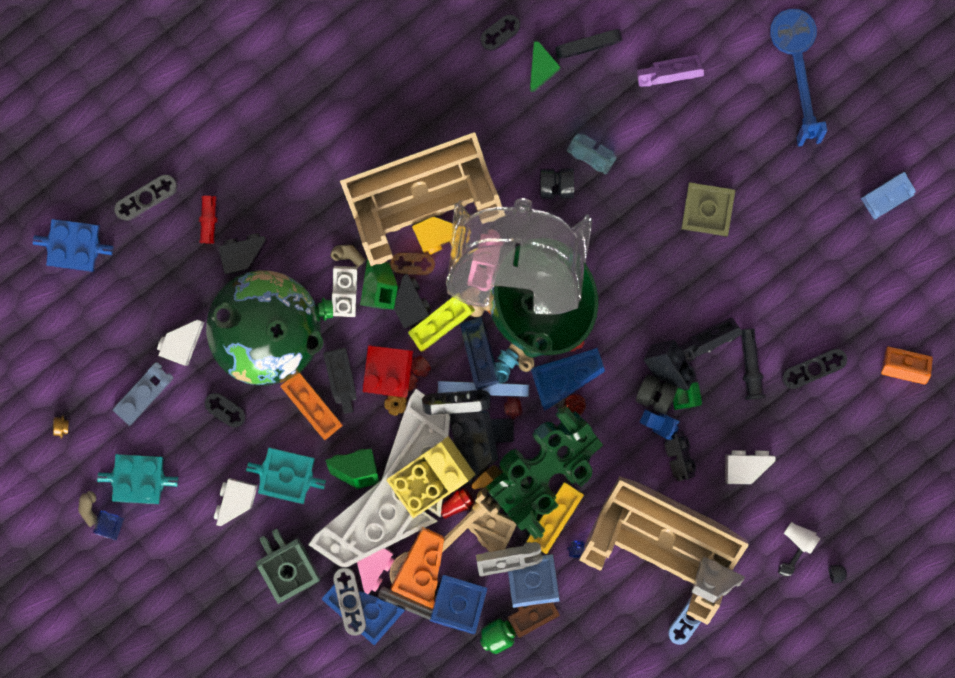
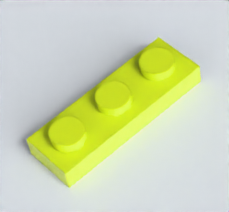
[408,292,475,352]

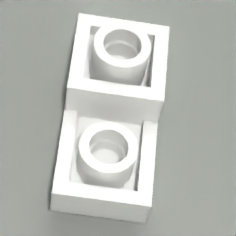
[332,266,357,317]

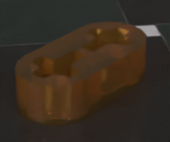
[391,253,435,275]

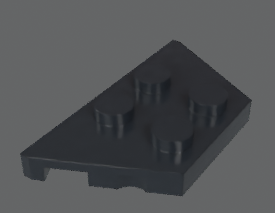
[449,402,498,487]

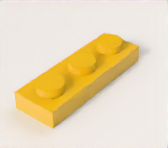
[526,482,584,554]

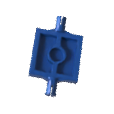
[33,219,114,272]

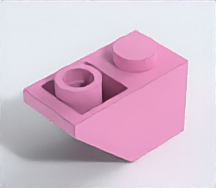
[357,548,395,594]

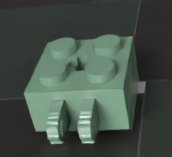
[256,529,321,604]

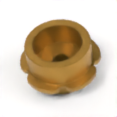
[384,395,407,416]
[53,415,69,439]

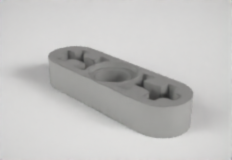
[334,567,366,636]

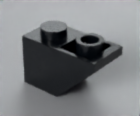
[219,233,267,275]
[394,274,431,329]
[643,339,696,390]

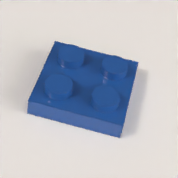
[429,575,487,634]

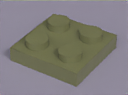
[681,183,735,237]

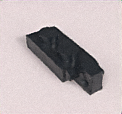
[679,317,743,362]
[323,348,357,414]

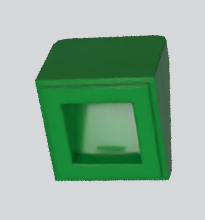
[673,382,702,410]

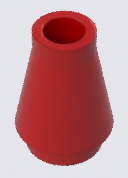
[441,488,474,519]

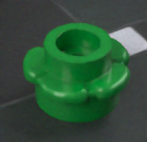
[317,298,333,321]

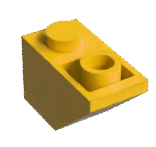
[412,217,466,255]

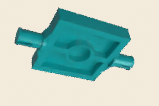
[246,447,326,504]
[97,454,178,504]

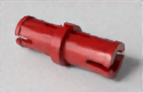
[199,196,218,244]

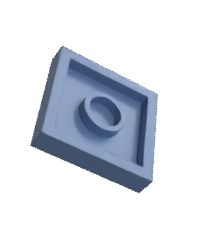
[508,554,560,608]

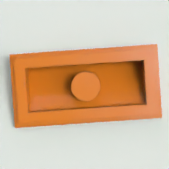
[881,346,933,384]

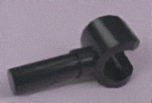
[778,548,803,577]

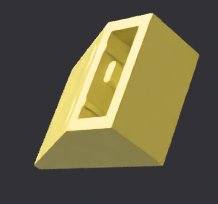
[386,436,475,518]

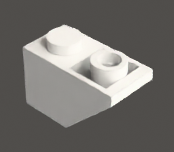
[725,450,775,484]
[214,478,258,526]

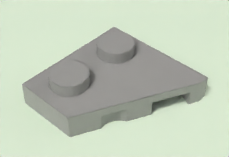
[692,557,745,603]

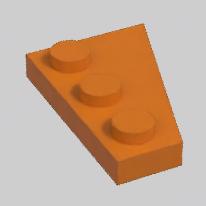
[391,527,444,609]

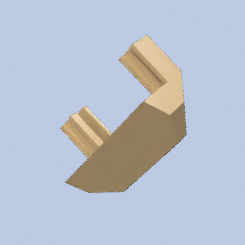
[340,132,505,266]
[579,476,749,625]

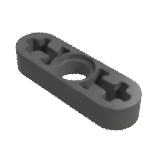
[115,175,177,221]

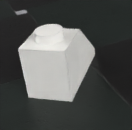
[157,320,204,366]

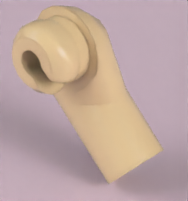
[509,343,534,372]

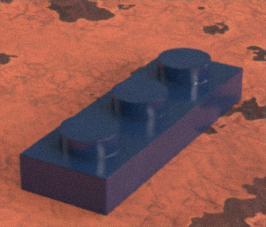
[460,317,500,390]

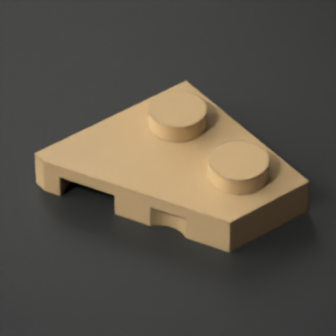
[468,502,516,552]

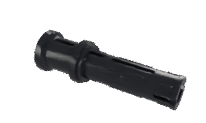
[741,328,766,400]

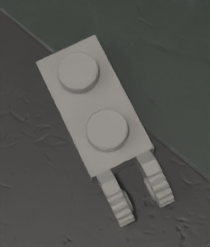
[476,542,543,576]

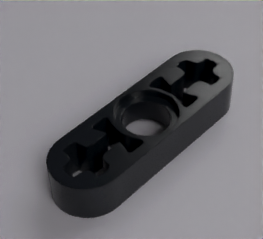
[555,29,623,60]
[782,349,847,389]
[422,390,491,415]

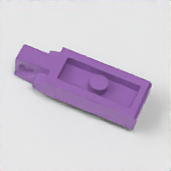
[637,55,704,87]

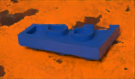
[531,348,605,411]
[322,584,405,645]

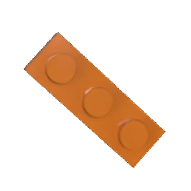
[280,373,343,441]

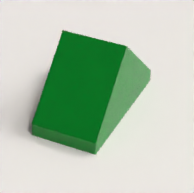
[530,42,560,92]

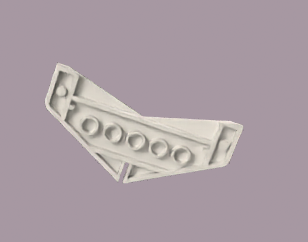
[308,389,450,567]

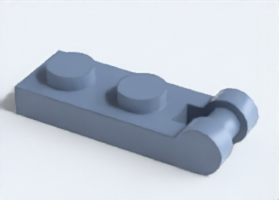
[113,362,174,426]

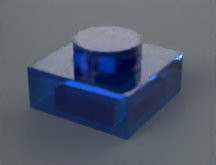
[93,511,124,541]

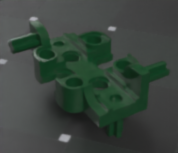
[485,405,603,539]

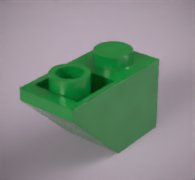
[360,259,398,309]
[326,449,380,489]

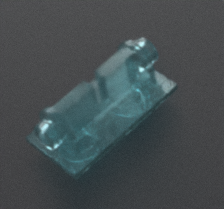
[567,133,617,174]

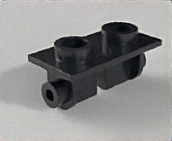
[664,431,696,481]

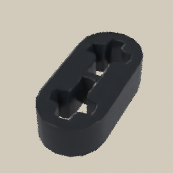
[481,15,520,51]
[205,393,246,427]

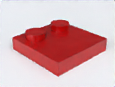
[363,346,413,398]

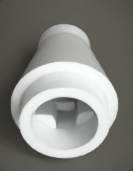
[784,522,821,554]

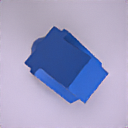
[640,410,679,440]

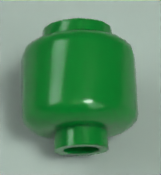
[480,619,516,654]

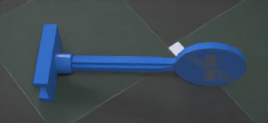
[770,9,827,147]

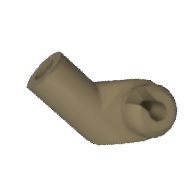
[330,245,366,267]
[78,491,99,527]

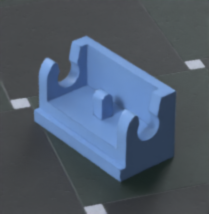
[861,172,916,220]

